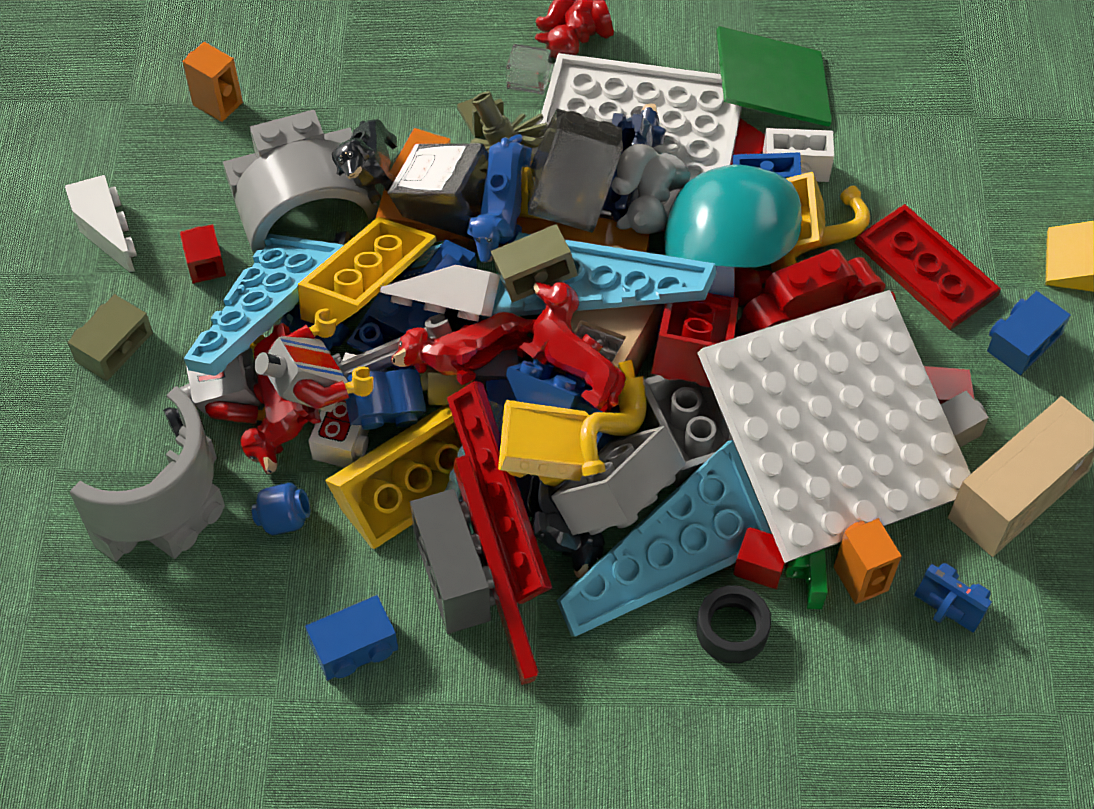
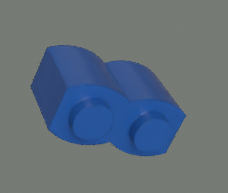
[345,369,427,430]

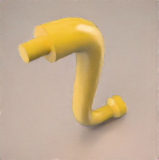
[771,186,870,273]
[580,360,647,476]

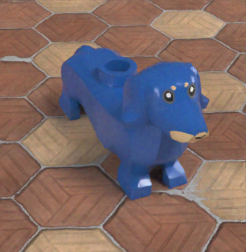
[467,134,532,263]

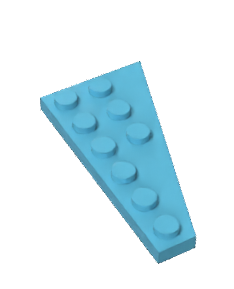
[480,232,717,319]
[184,234,344,376]
[556,440,772,637]

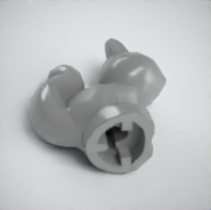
[612,144,691,234]

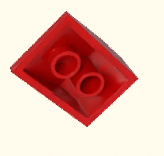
[651,293,739,387]

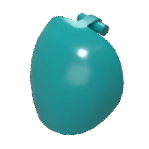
[665,164,802,267]

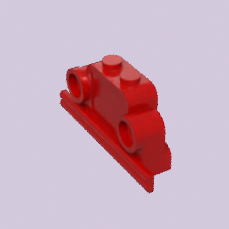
[734,249,896,337]

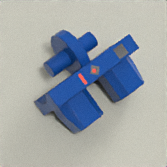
[914,563,992,633]

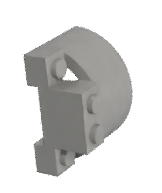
[223,110,378,252]
[70,386,225,562]

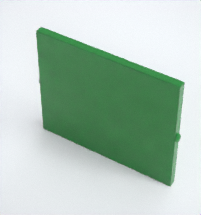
[716,26,832,127]

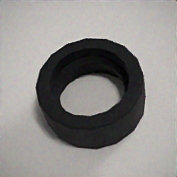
[697,585,771,664]

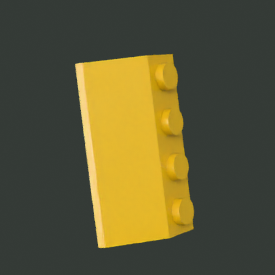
[298,217,436,326]
[325,405,465,549]

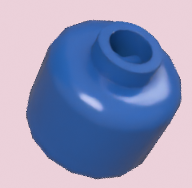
[252,483,310,535]

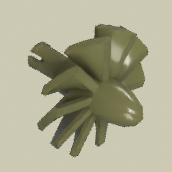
[460,91,551,181]

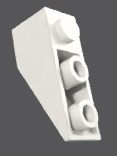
[65,175,137,272]
[380,265,500,322]

